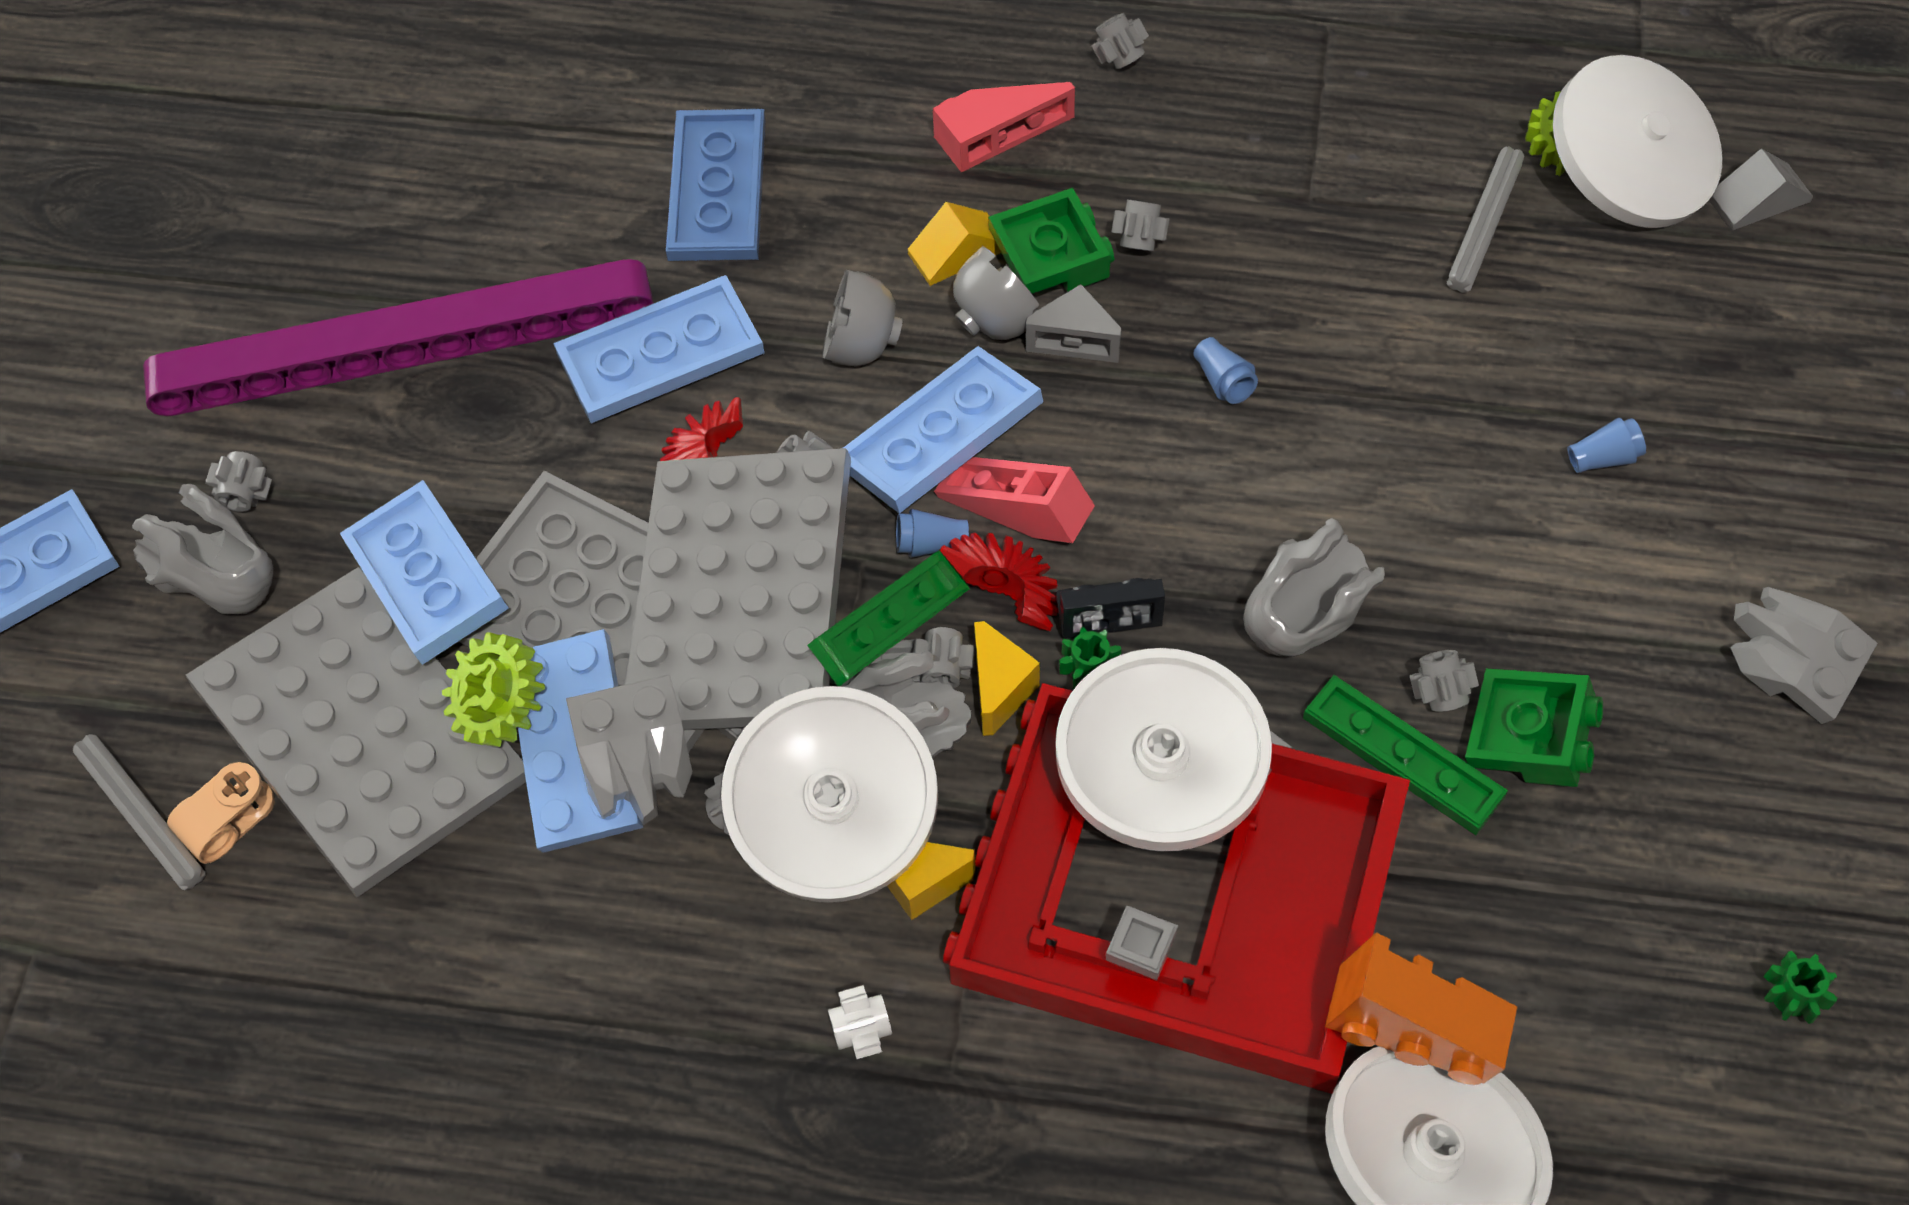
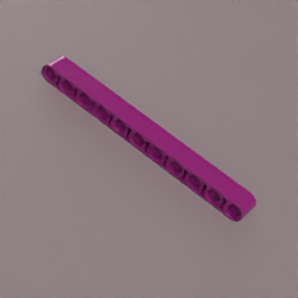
[143,259,654,416]

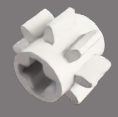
[828,985,892,1059]

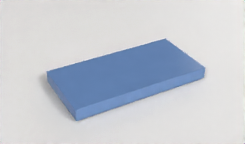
[666,109,765,261]

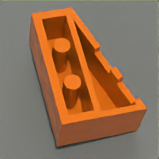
[1325,932,1517,1085]

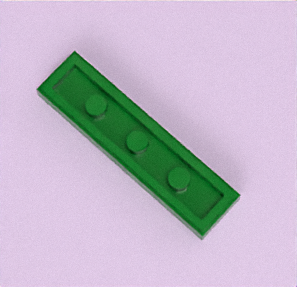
[808,550,970,687]
[1303,675,1508,836]

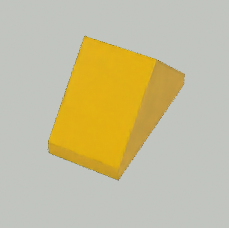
[908,202,1002,286]
[974,621,1040,736]
[887,842,976,920]

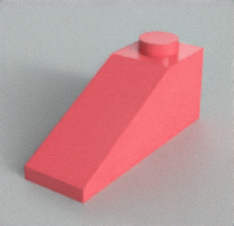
[933,82,1075,173]
[934,457,1095,543]

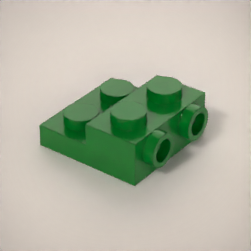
[988,187,1115,294]
[1465,668,1603,787]

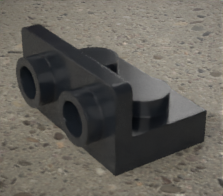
[1056,578,1165,639]

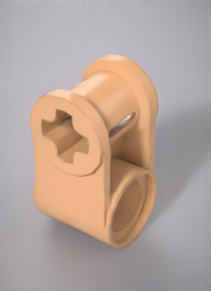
[167,762,275,864]

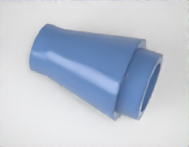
[1193,337,1258,404]
[1567,418,1646,473]
[896,509,969,558]

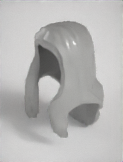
[132,484,273,614]
[1243,518,1385,657]
[844,651,972,759]

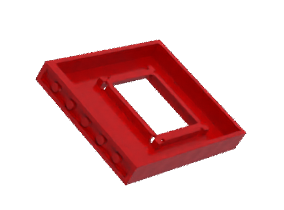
[943,683,1410,1094]

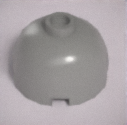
[953,246,1039,340]
[822,270,903,367]

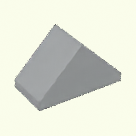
[1709,148,1813,231]
[1026,284,1121,363]

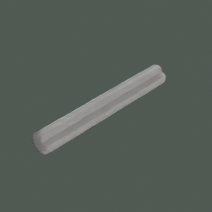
[1447,146,1524,293]
[73,734,205,890]

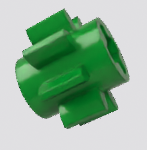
[1059,627,1122,690]
[1764,951,1838,1024]

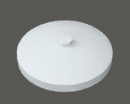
[1553,55,1722,228]
[1056,648,1272,851]
[721,686,938,903]
[1325,1046,1553,1205]

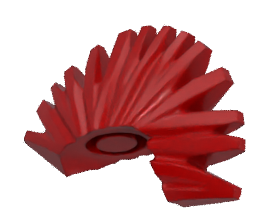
[660,397,743,461]
[939,533,1058,631]

